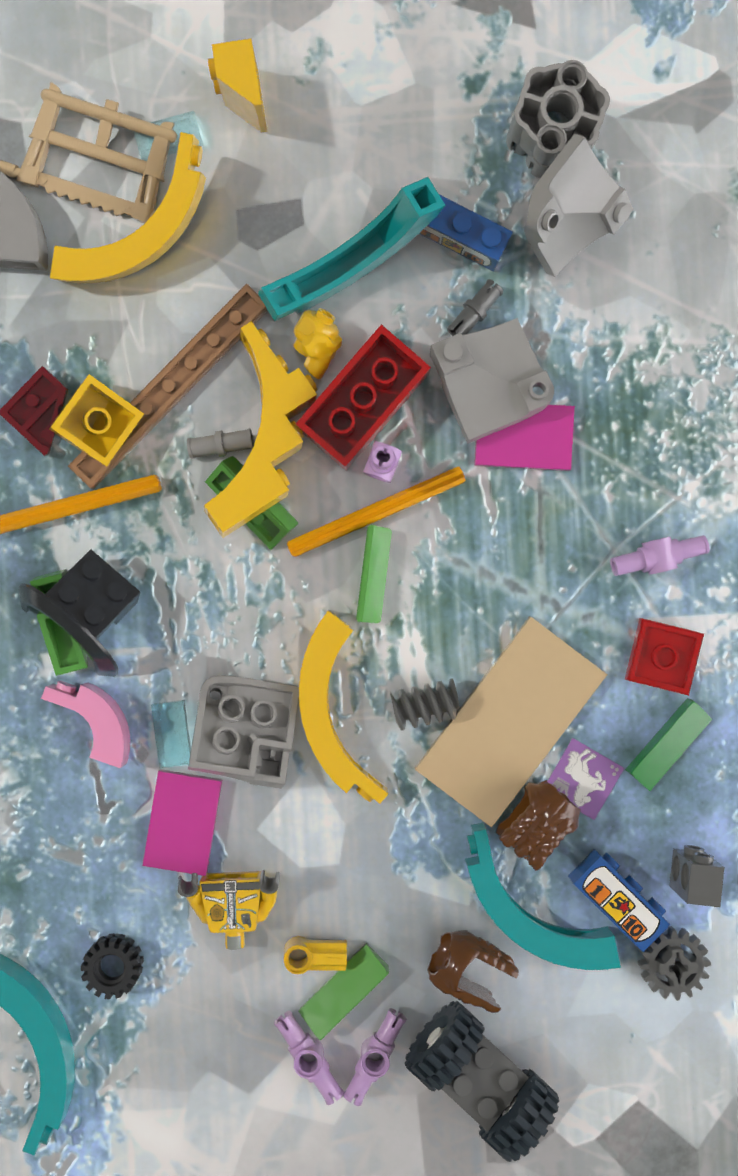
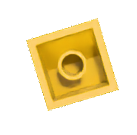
[208,38,267,133]
[49,374,144,467]

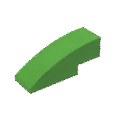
[30,569,88,676]

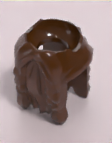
[496,780,581,871]
[427,930,519,1013]

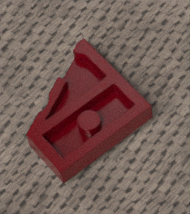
[0,366,68,456]

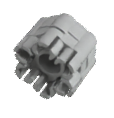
[506,60,610,178]

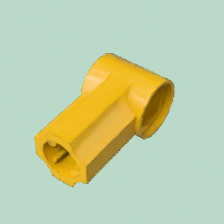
[283,936,347,975]

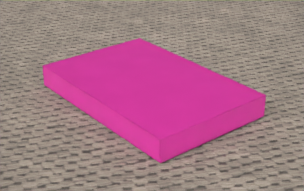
[474,405,575,471]
[142,769,223,876]

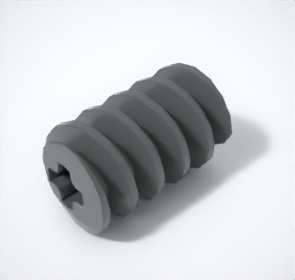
[390,678,460,731]

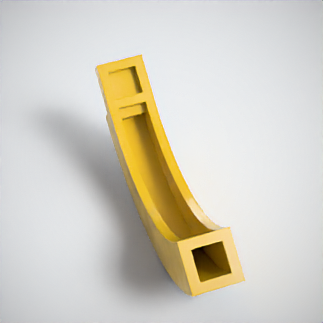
[50,132,206,284]
[299,610,388,804]

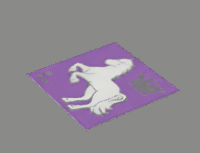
[547,738,624,820]

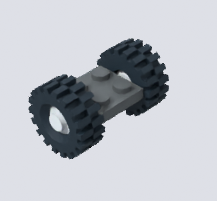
[404,1001,559,1162]

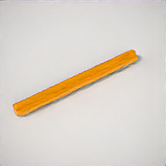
[287,467,465,557]
[0,475,162,534]

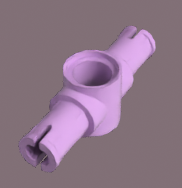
[363,441,402,483]
[610,535,710,576]
[343,1008,407,1106]
[274,1011,344,1105]

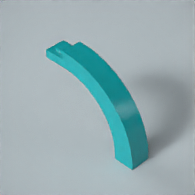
[258,177,446,321]
[465,822,621,970]
[0,954,75,1156]

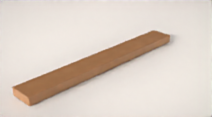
[68,283,268,489]

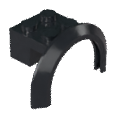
[18,549,140,677]

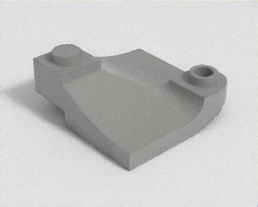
[524,134,633,277]
[430,318,554,444]
[188,676,299,789]

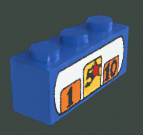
[419,194,513,272]
[568,849,670,952]

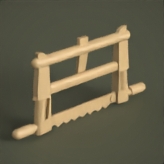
[0,82,177,224]

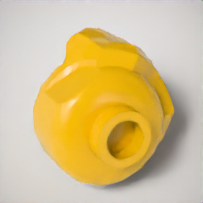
[293,308,342,380]

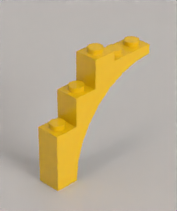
[204,321,318,538]

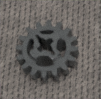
[638,926,711,1001]

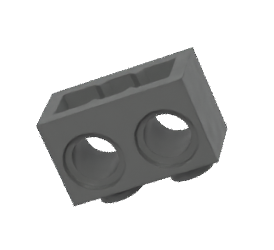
[669,845,725,907]

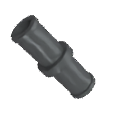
[447,279,503,336]

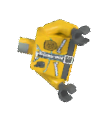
[178,870,281,950]

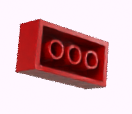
[296,324,431,471]

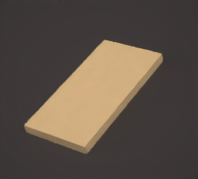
[415,616,607,828]

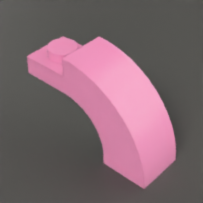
[41,681,131,768]

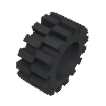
[80,933,144,999]

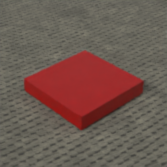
[625,618,704,696]

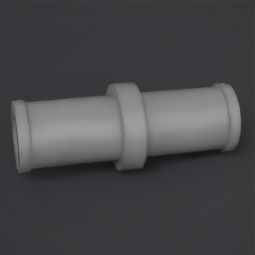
[187,428,254,459]

